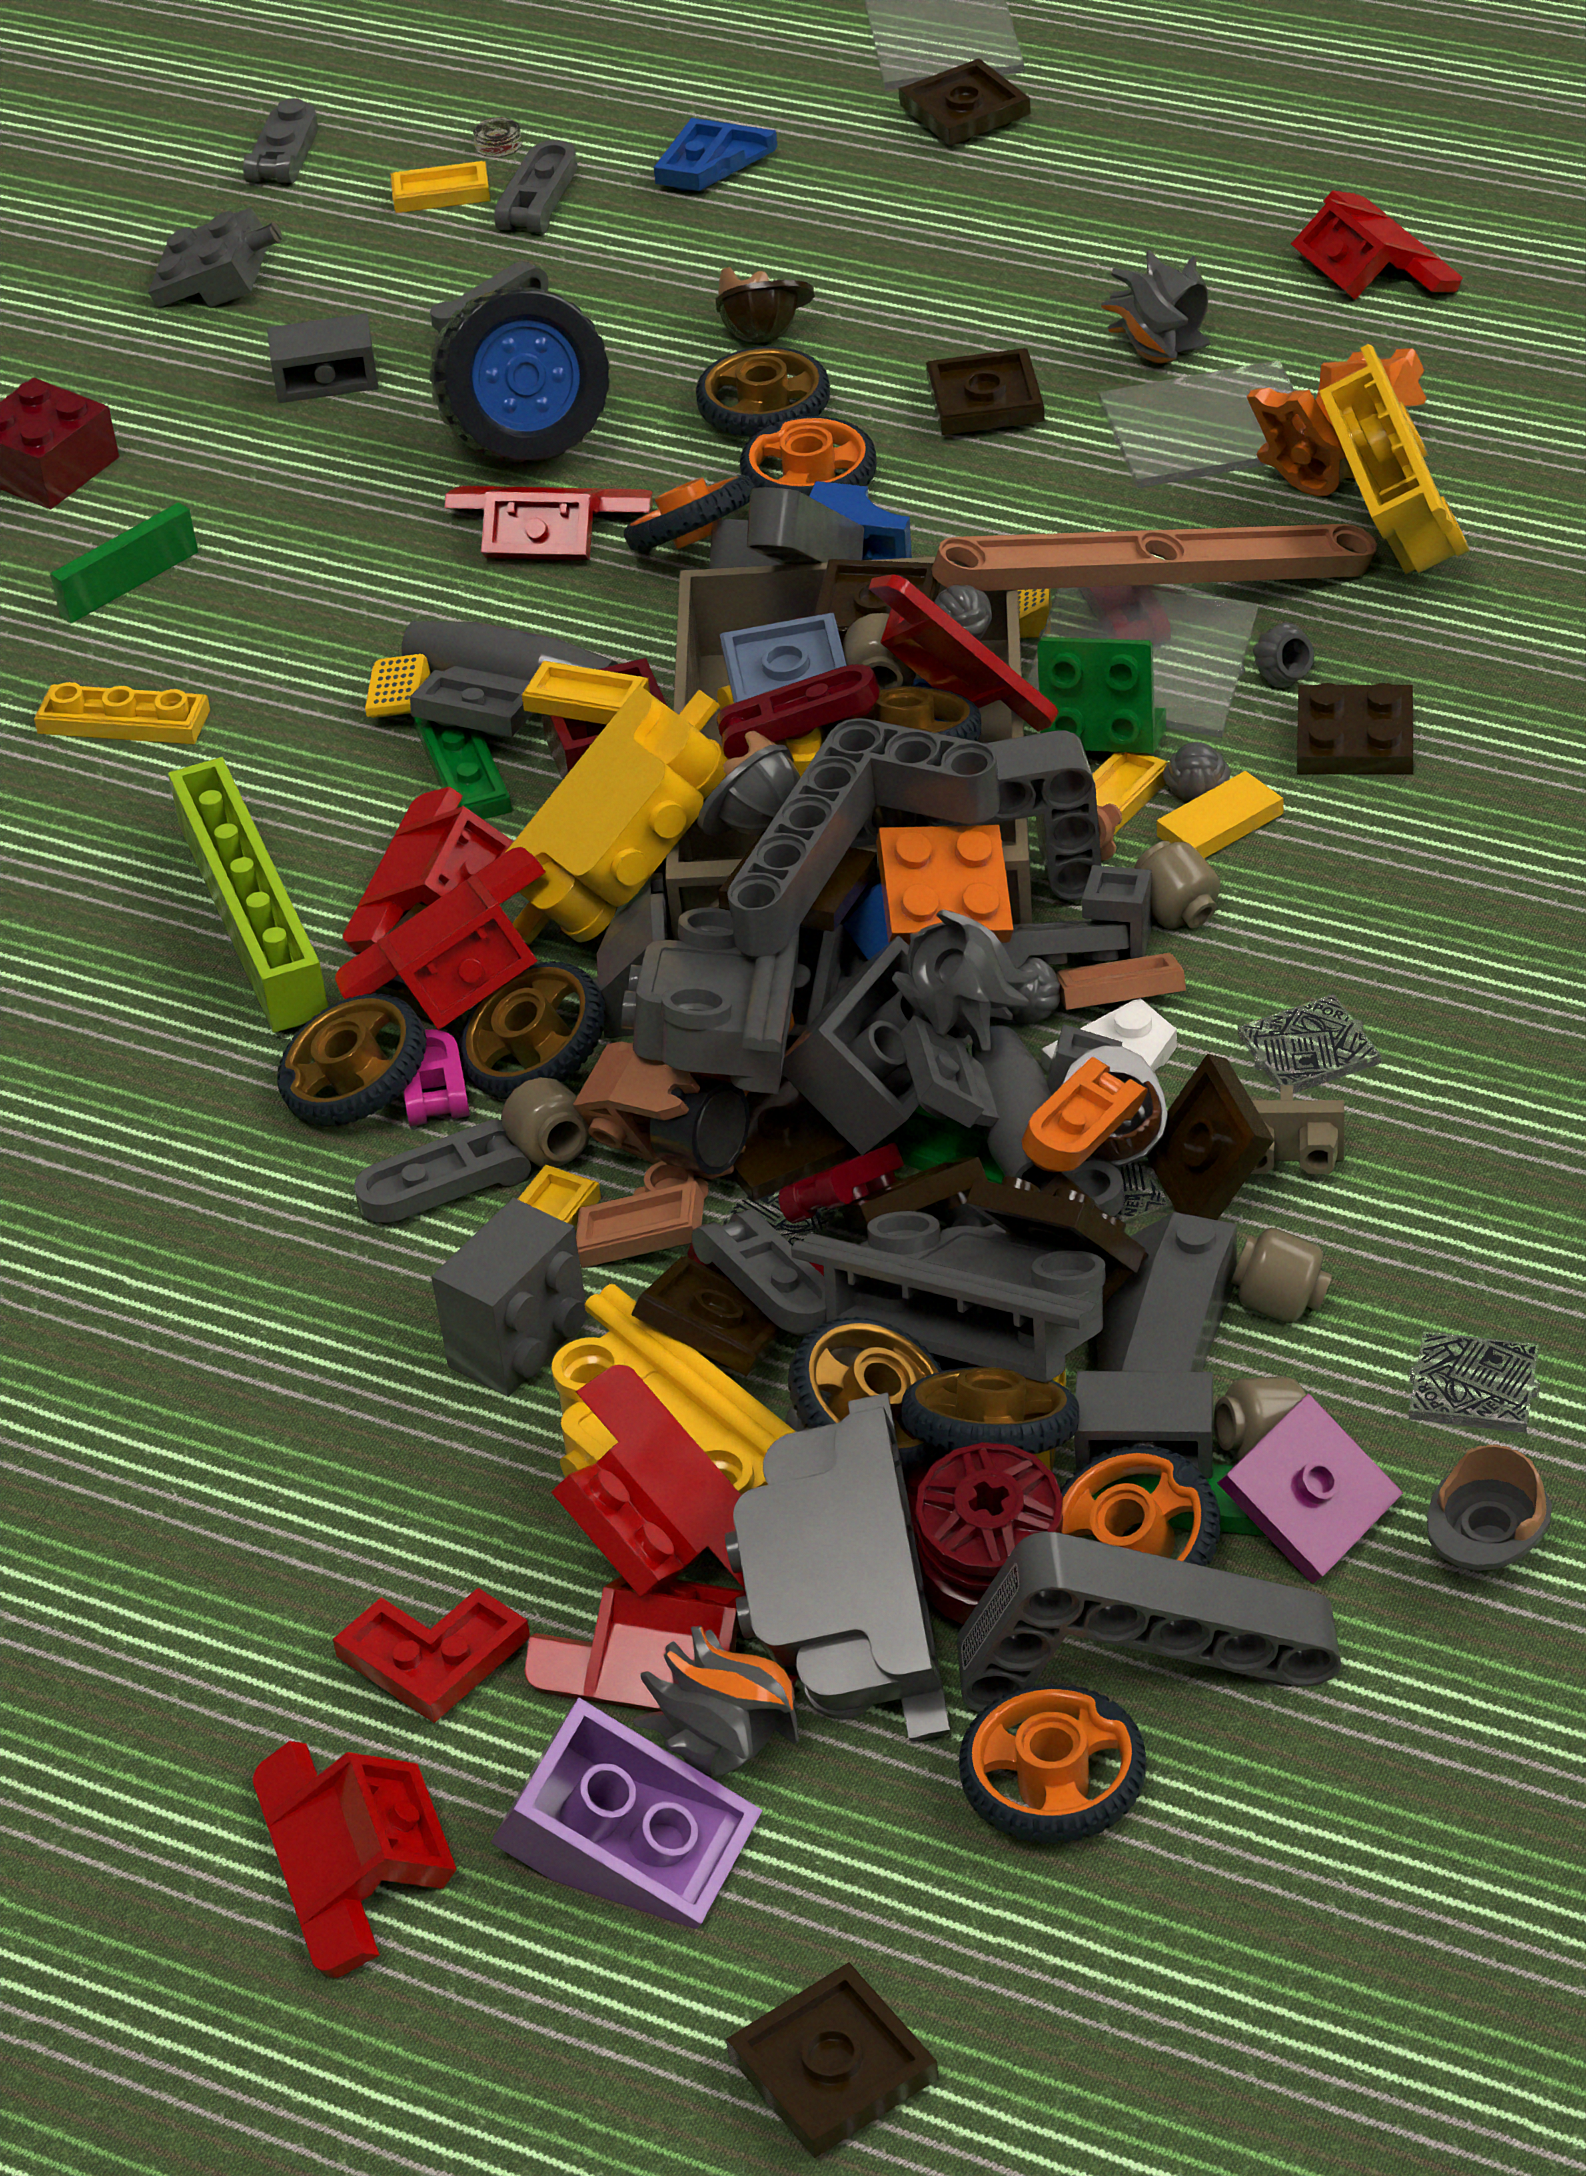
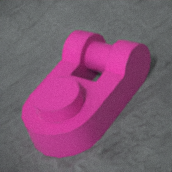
[403,1029,470,1126]

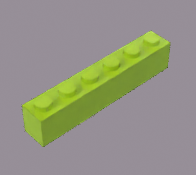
[168,757,328,1033]

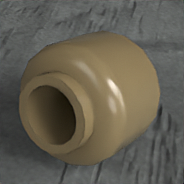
[843,613,917,689]
[1134,841,1221,929]
[501,1077,591,1168]
[1230,1228,1332,1323]
[1214,1376,1306,1462]

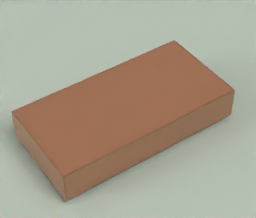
[1055,953,1186,1010]
[576,1181,704,1268]

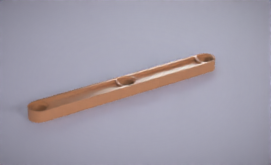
[931,524,1377,591]

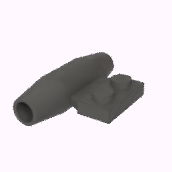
[401,621,618,737]
[899,1015,1064,1193]

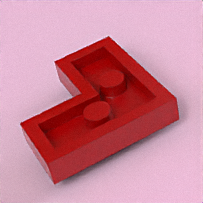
[333,1588,530,1723]

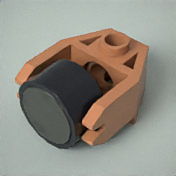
[573,1041,750,1180]

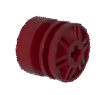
[915,1442,1063,1625]

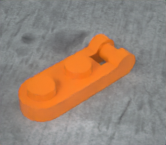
[1021,1057,1147,1173]

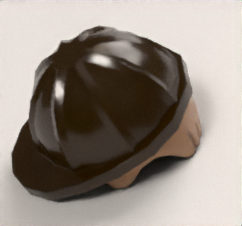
[715,267,815,344]

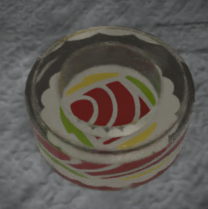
[473,117,522,158]

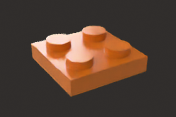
[876,825,1014,945]

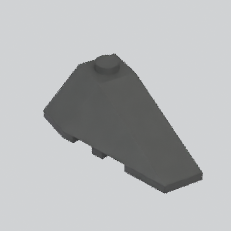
[593,859,671,1038]
[1096,1212,1237,1372]

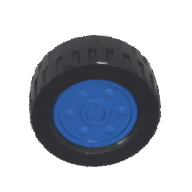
[429,287,610,463]

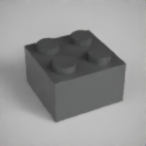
[431,1197,588,1397]

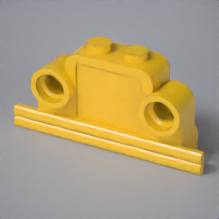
[1319,344,1470,574]
[505,685,729,945]
[551,1284,796,1495]

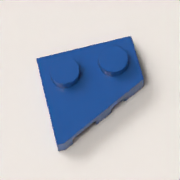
[654,118,778,191]

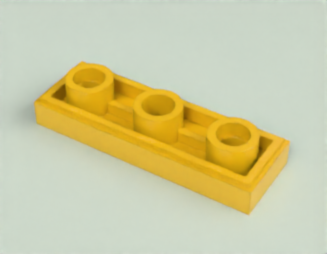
[34,682,210,745]

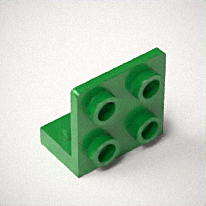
[1037,637,1167,753]

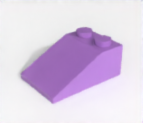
[490,1698,763,1929]

